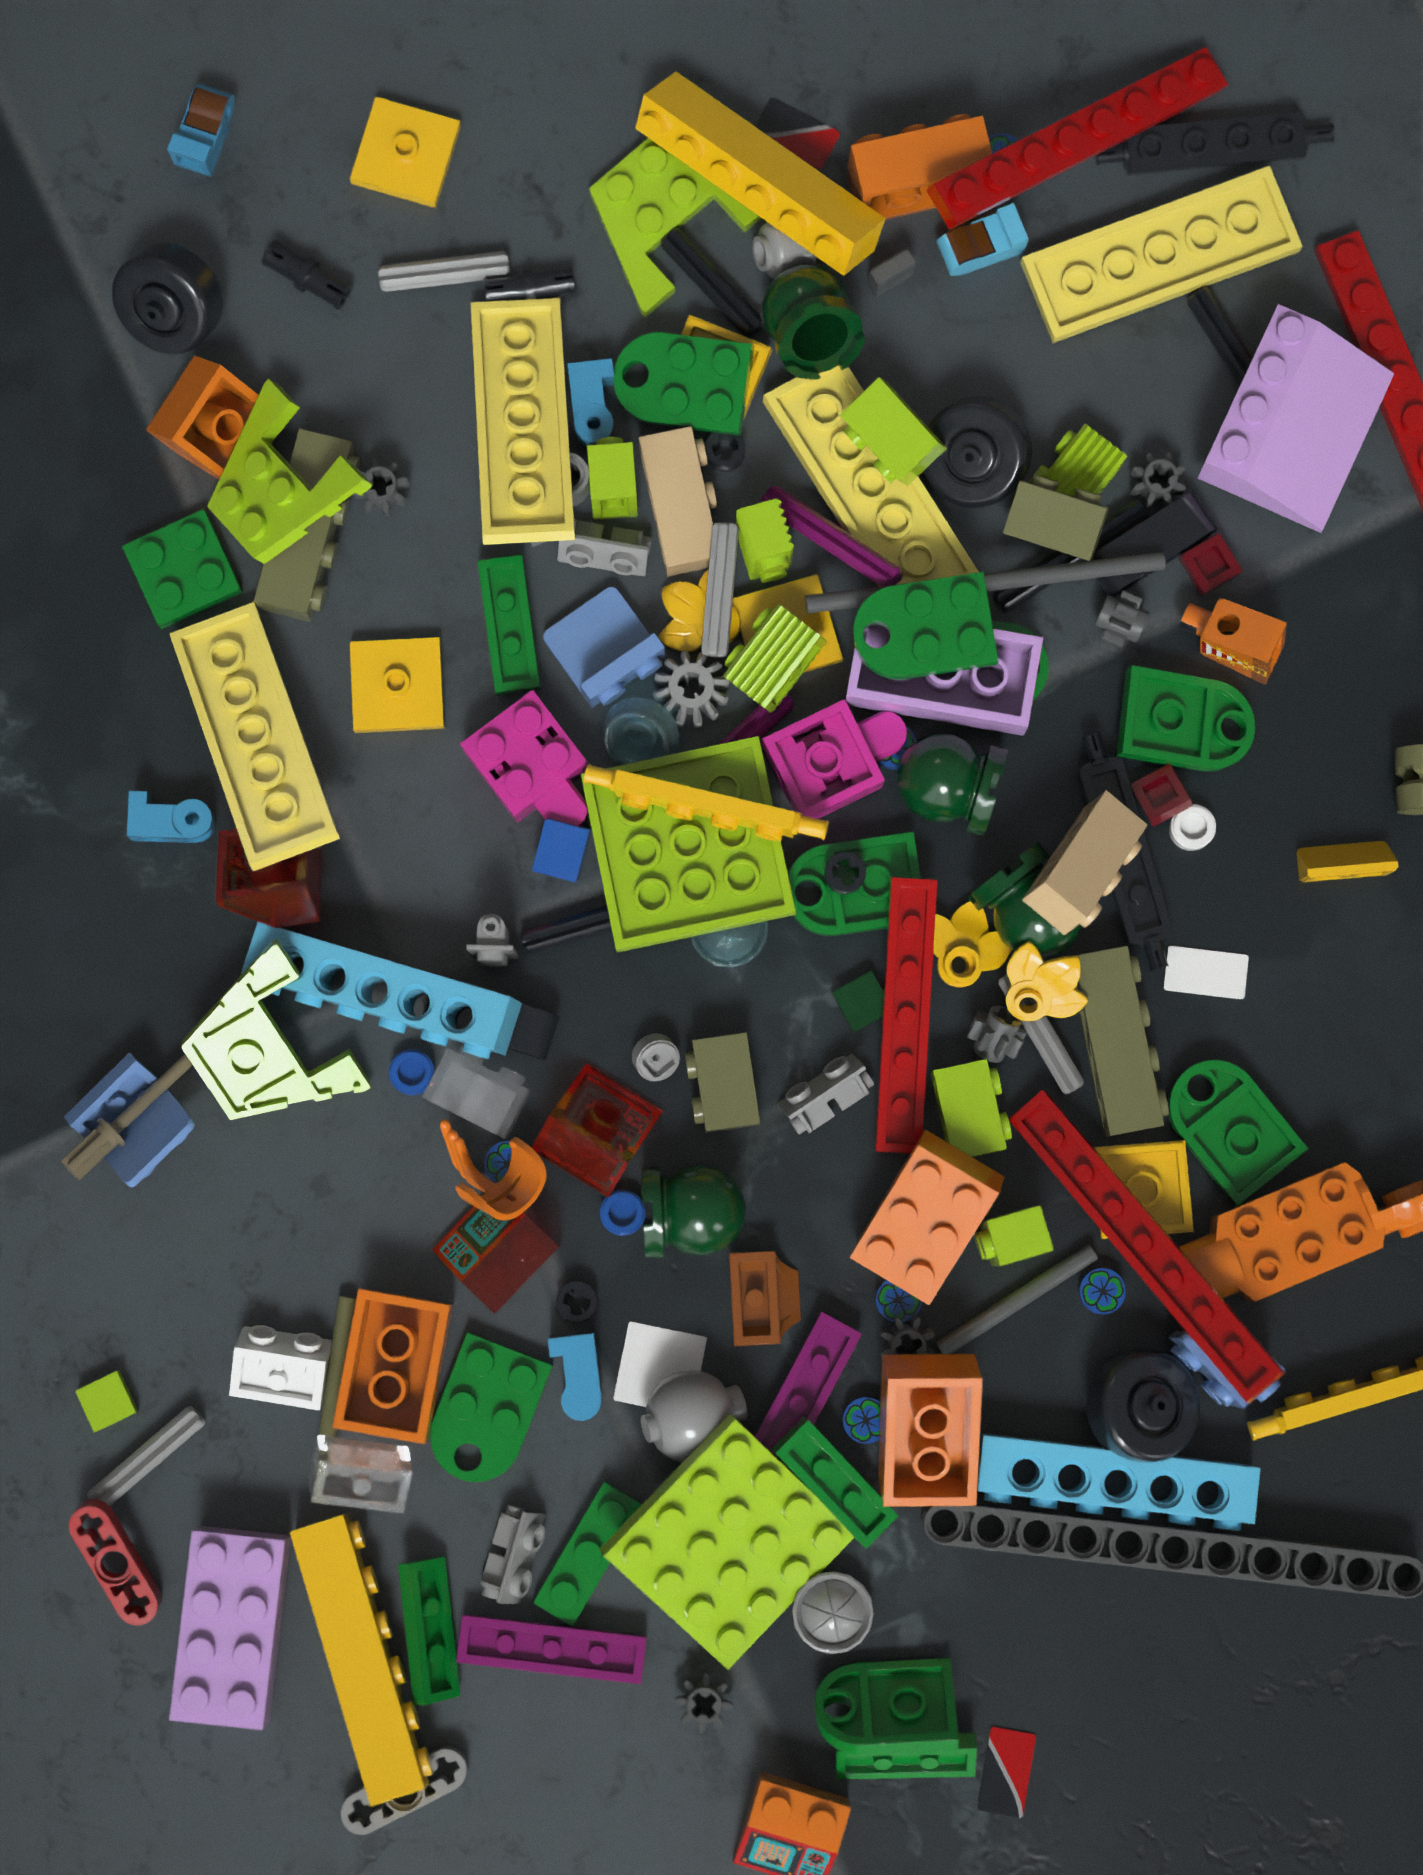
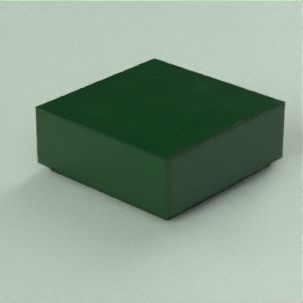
[831,971,884,1033]

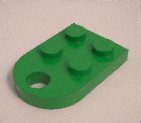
[613,332,754,436]
[853,572,998,680]
[1117,665,1255,772]
[788,832,921,936]
[1167,1060,1308,1206]
[430,1332,553,1482]
[814,1658,959,1755]

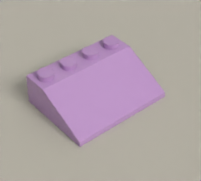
[1198,304,1394,533]

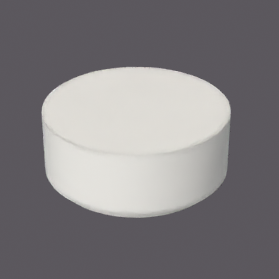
[1169,804,1216,851]

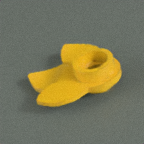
[658,569,741,652]
[933,901,1011,988]
[1006,941,1088,1022]

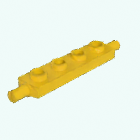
[584,764,829,842]
[1247,1356,1423,1441]

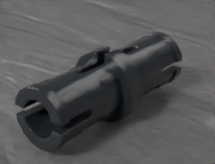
[262,240,352,310]
[484,267,576,302]

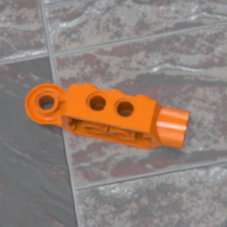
[1179,1162,1423,1302]

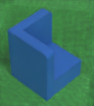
[532,818,592,883]

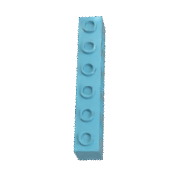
[241,922,522,1060]
[977,1433,1260,1531]

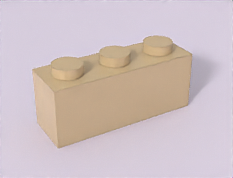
[639,426,717,577]
[1022,790,1147,935]

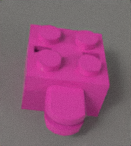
[460,690,588,827]
[761,699,907,819]

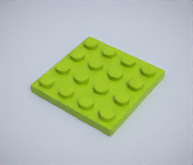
[581,736,796,952]
[599,1414,854,1670]

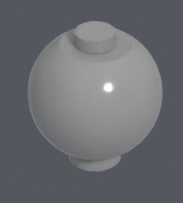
[641,1370,747,1462]

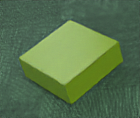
[75,1370,139,1433]

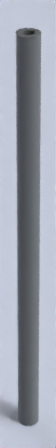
[805,552,1166,614]

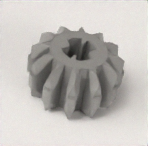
[653,651,729,728]

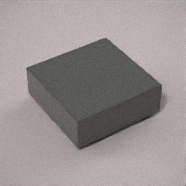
[867,249,916,298]

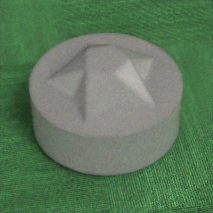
[632,1033,680,1081]

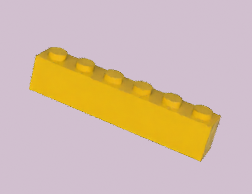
[635,72,886,276]
[290,1514,433,1807]

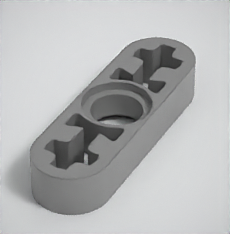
[341,1746,468,1835]

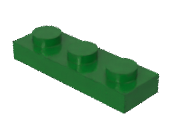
[477,555,541,696]
[770,1417,898,1549]
[533,1481,643,1627]
[398,1556,461,1705]
[835,1732,977,1780]

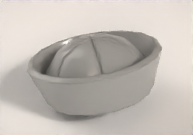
[792,1571,874,1654]

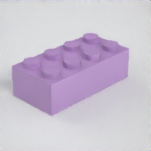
[846,624,1043,736]
[169,1526,291,1730]

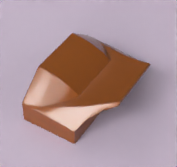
[729,1251,801,1346]

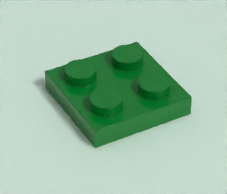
[122,509,243,630]

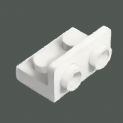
[229,1325,332,1410]

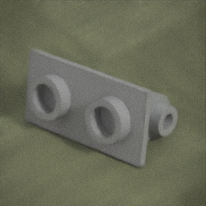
[558,519,652,577]
[467,914,518,967]
[777,1053,874,1135]
[480,1504,546,1604]

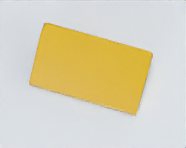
[1296,841,1399,883]

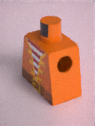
[1179,598,1287,685]

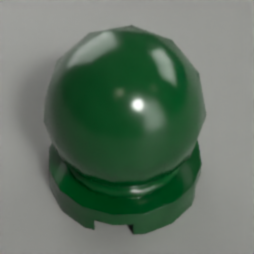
[762,265,865,380]
[897,733,1008,836]
[968,842,1082,959]
[641,1164,747,1259]

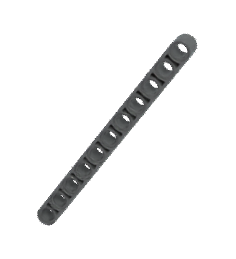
[921,1503,1423,1599]

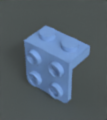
[543,587,665,708]
[64,1052,195,1187]
[1168,1331,1285,1408]

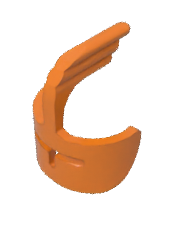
[440,1119,546,1220]

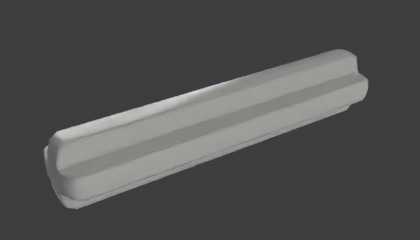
[378,251,510,292]
[701,522,739,657]
[999,975,1084,1094]
[87,1406,205,1506]

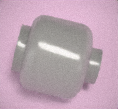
[752,222,816,279]

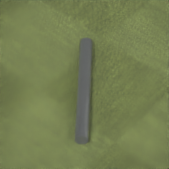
[935,1244,1098,1354]

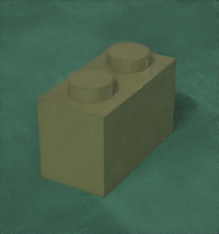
[1003,474,1110,561]
[685,1032,760,1133]

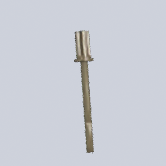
[61,1054,193,1181]

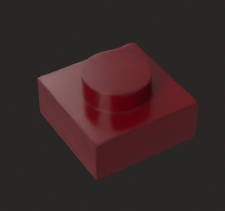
[1179,533,1243,597]
[1130,764,1193,827]

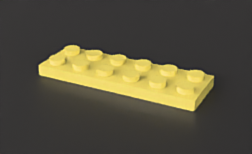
[1020,166,1303,343]
[471,298,575,545]
[763,365,979,586]
[169,602,340,871]

